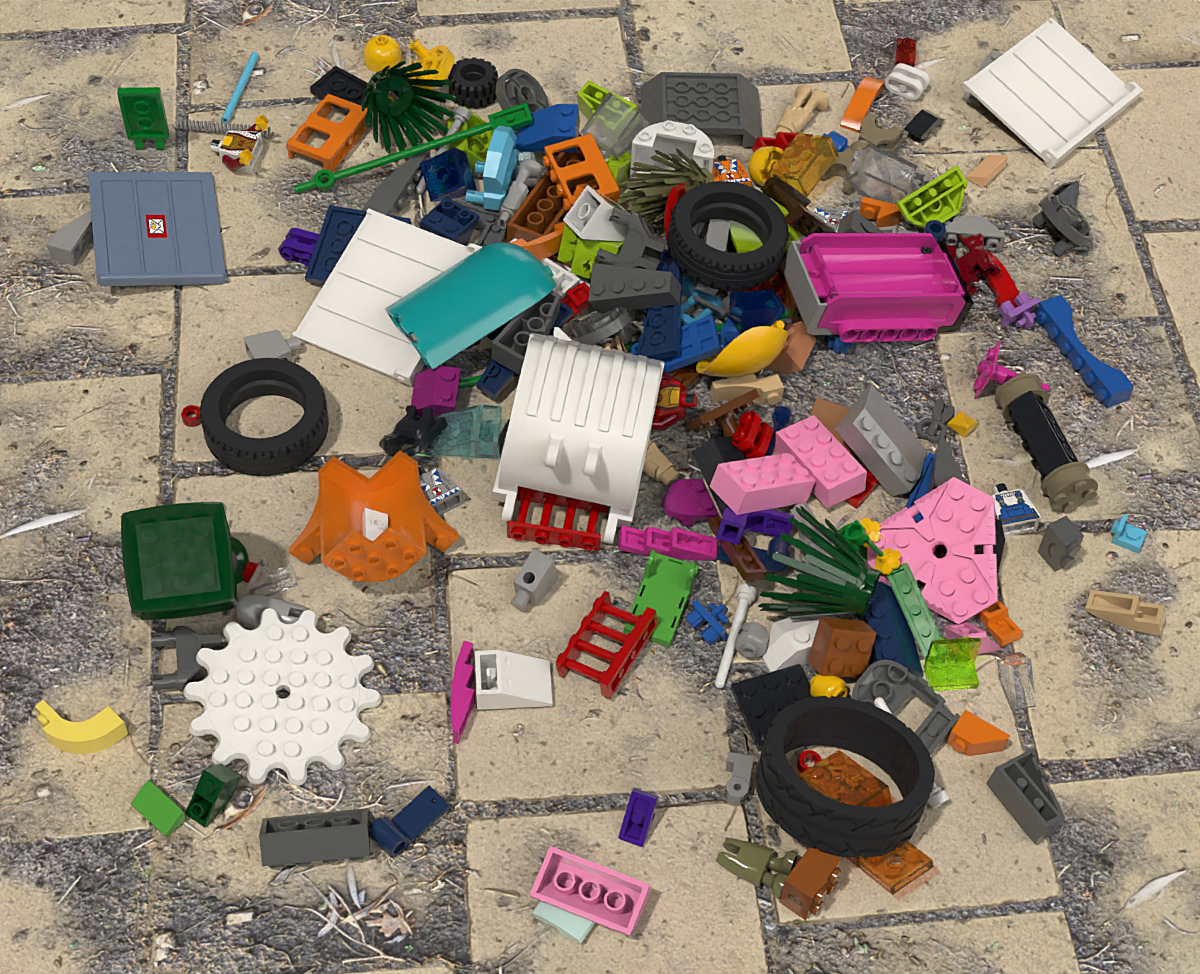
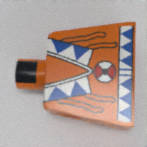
[712,155,752,187]

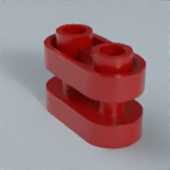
[732,411,774,459]

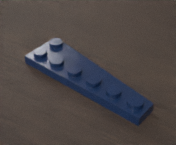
[477,302,574,400]

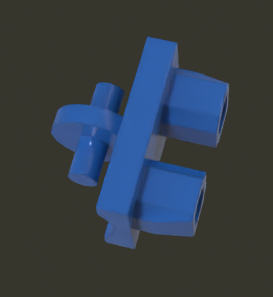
[686,600,729,646]

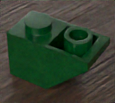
[185,763,241,827]

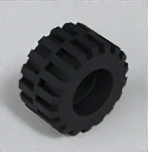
[448,57,498,109]

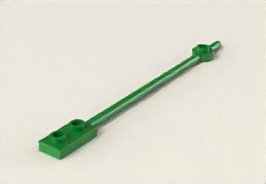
[294,103,534,194]

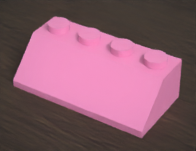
[529,846,651,936]

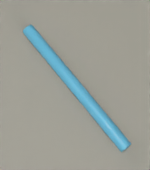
[221,52,259,123]

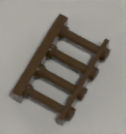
[760,175,837,237]

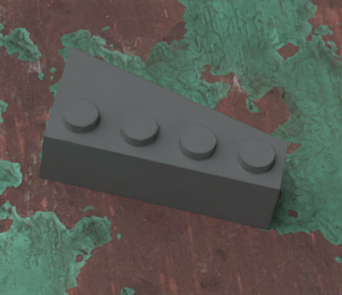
[588,263,681,313]
[491,291,561,375]

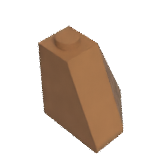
[811,398,859,458]

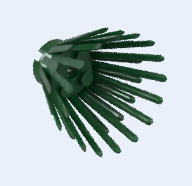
[362,61,457,154]
[758,506,881,618]

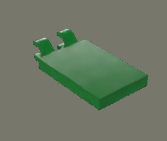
[117,87,170,150]

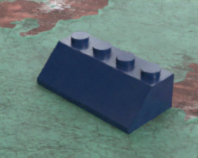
[858,582,924,678]

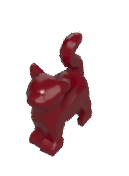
[943,233,1001,297]

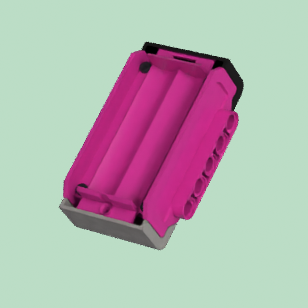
[781,233,974,343]

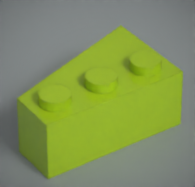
[577,80,638,147]

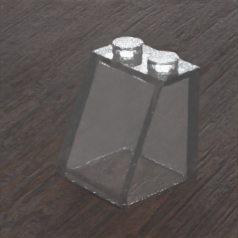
[581,92,651,159]
[845,144,918,203]

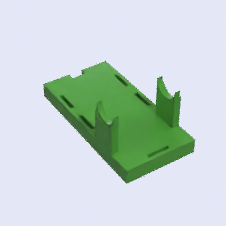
[623,550,699,648]

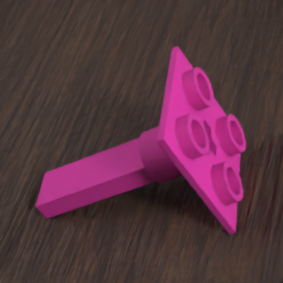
[973,341,1049,399]

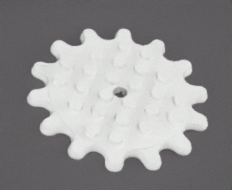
[184,608,381,786]

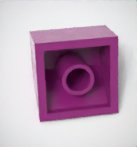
[411,366,460,420]

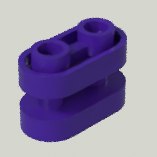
[278,228,319,266]

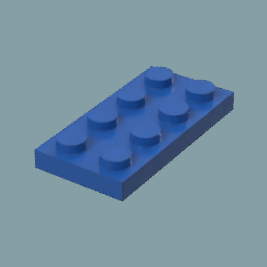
[630,315,722,373]

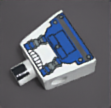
[992,483,1041,537]

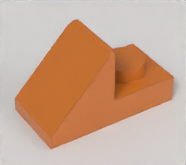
[859,196,902,228]

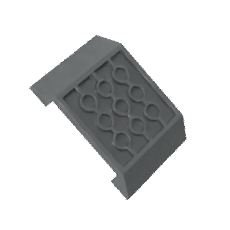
[641,72,762,147]

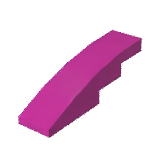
[618,525,717,560]
[451,641,475,744]

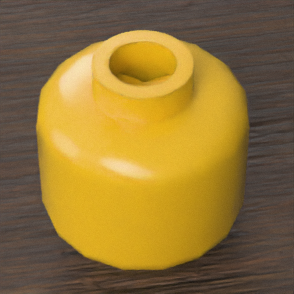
[810,674,848,698]

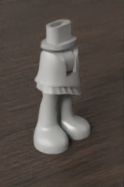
[498,159,543,229]

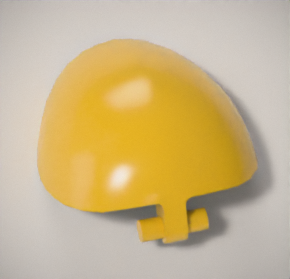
[696,320,789,378]

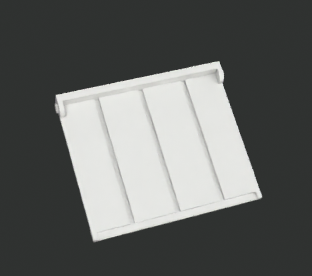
[961,18,1143,169]
[292,209,482,387]

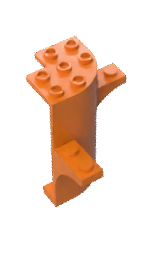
[289,450,459,582]

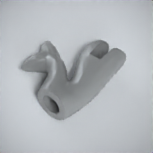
[237,594,309,630]

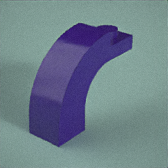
[716,506,794,545]

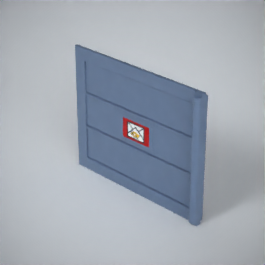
[88,172,227,286]

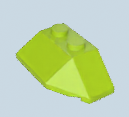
[896,165,968,230]

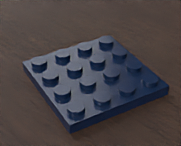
[305,205,412,285]

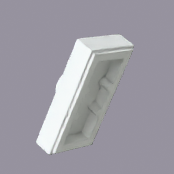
[362,508,388,541]

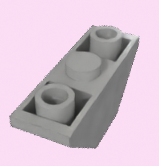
[941,215,1005,252]

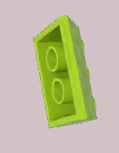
[448,106,493,172]

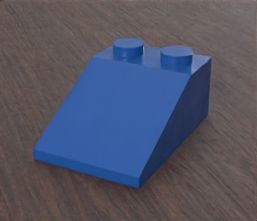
[515,104,580,152]

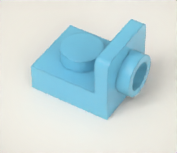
[1111,514,1147,554]

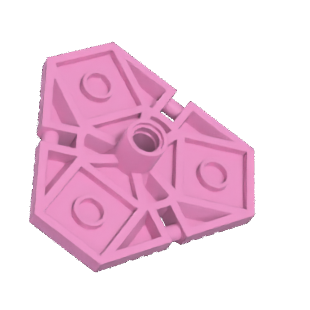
[867,477,998,624]

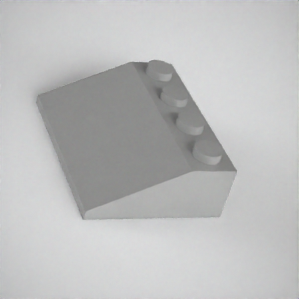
[835,384,927,497]

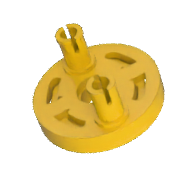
[407,39,455,97]

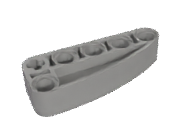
[692,219,730,296]

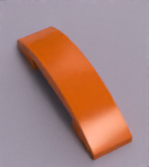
[840,76,885,133]
[511,222,565,260]

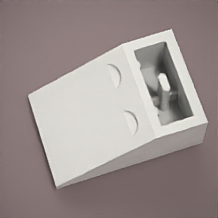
[475,650,553,710]

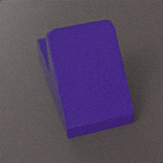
[618,788,659,847]

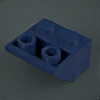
[420,197,480,246]

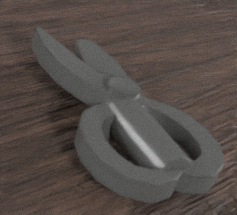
[916,398,955,443]

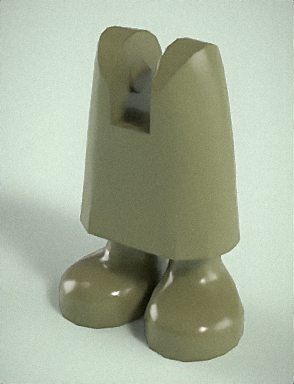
[716,837,798,898]

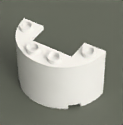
[630,120,714,178]

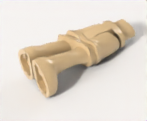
[774,84,829,137]
[642,437,680,486]

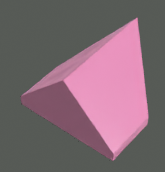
[944,622,1001,660]

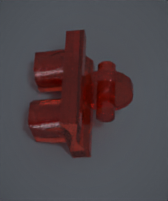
[895,37,917,67]

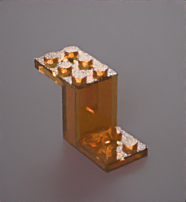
[798,750,934,895]

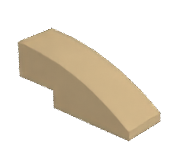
[1085,590,1166,636]

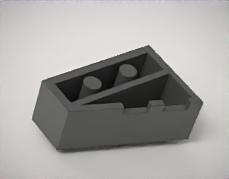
[986,748,1065,844]

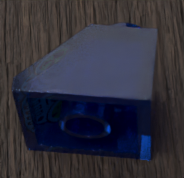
[420,147,477,202]
[729,289,786,335]

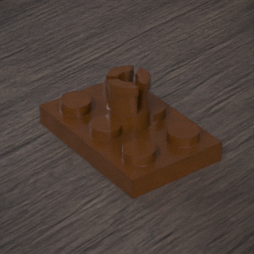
[684,389,760,437]

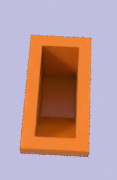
[946,710,1010,756]

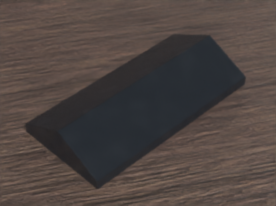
[692,436,746,516]

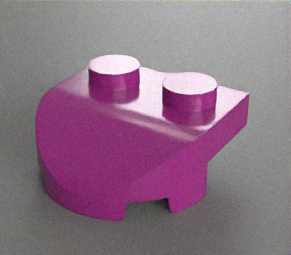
[662,479,719,527]

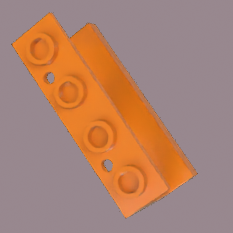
[286,94,369,173]
[542,133,620,212]

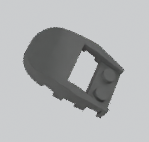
[852,660,960,754]

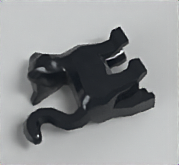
[379,405,448,457]

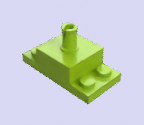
[557,223,647,280]

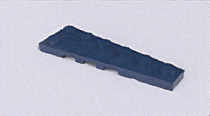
[635,250,683,360]

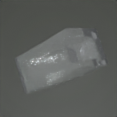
[996,652,1036,711]

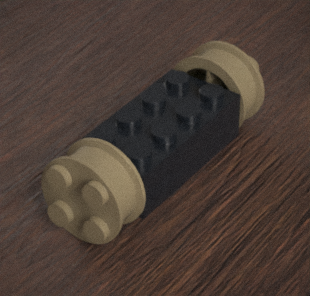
[994,372,1098,513]

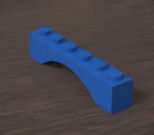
[1036,295,1134,409]

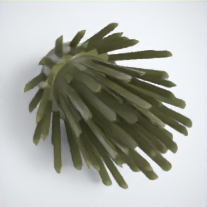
[617,149,714,236]

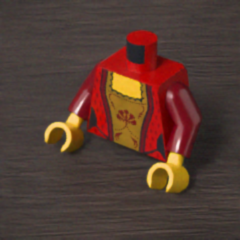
[651,372,698,431]

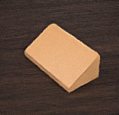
[966,155,1008,188]

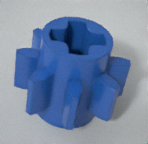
[827,334,854,354]

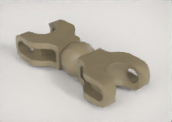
[817,112,904,195]

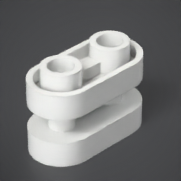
[885,63,930,100]

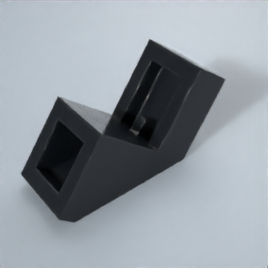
[904,109,945,140]

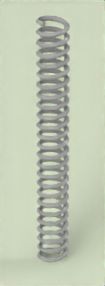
[172,118,274,139]

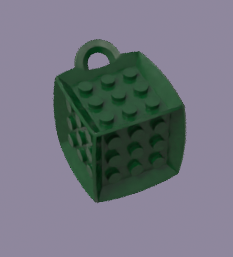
[120,502,249,621]

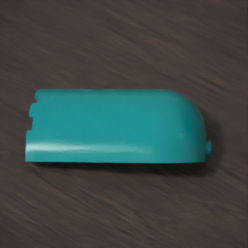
[385,242,557,370]

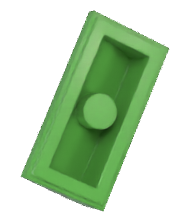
[131,780,186,837]

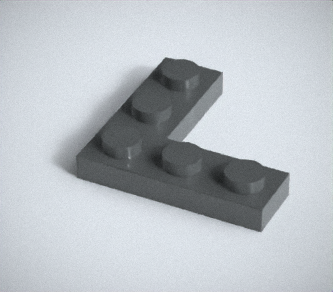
[455,200,507,247]

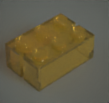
[766,133,839,197]

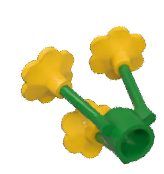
[838,518,901,575]

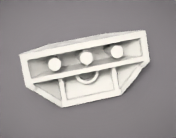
[761,612,836,673]

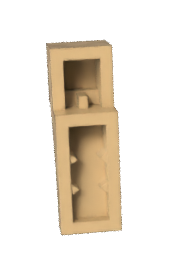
[710,373,784,406]

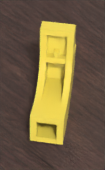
[35,700,128,754]

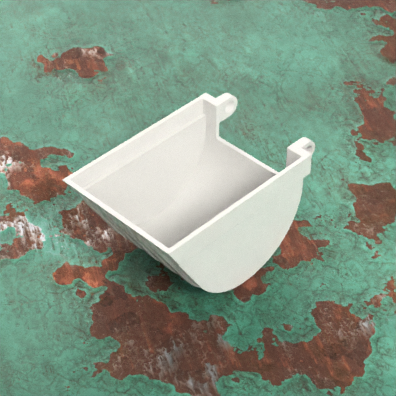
[492,333,665,544]

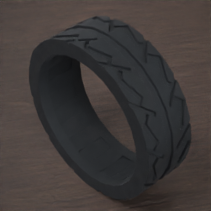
[754,696,935,858]

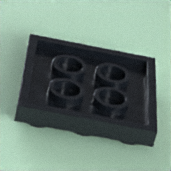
[730,664,813,752]

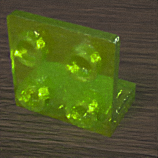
[923,636,981,691]

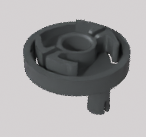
[496,69,549,113]
[1032,193,1092,257]
[568,307,632,346]

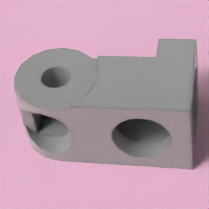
[725,752,754,806]

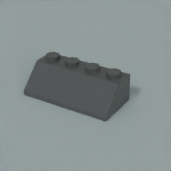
[259,808,370,869]

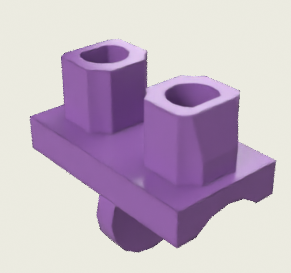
[998,291,1041,329]

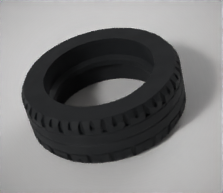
[667,181,789,291]
[200,358,329,476]

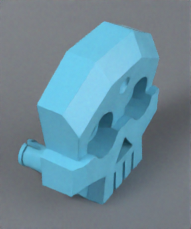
[465,126,519,210]

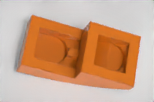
[977,600,1022,647]

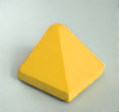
[947,411,979,437]

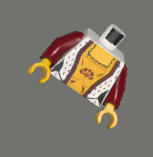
[211,114,269,174]

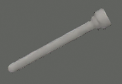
[415,106,472,195]

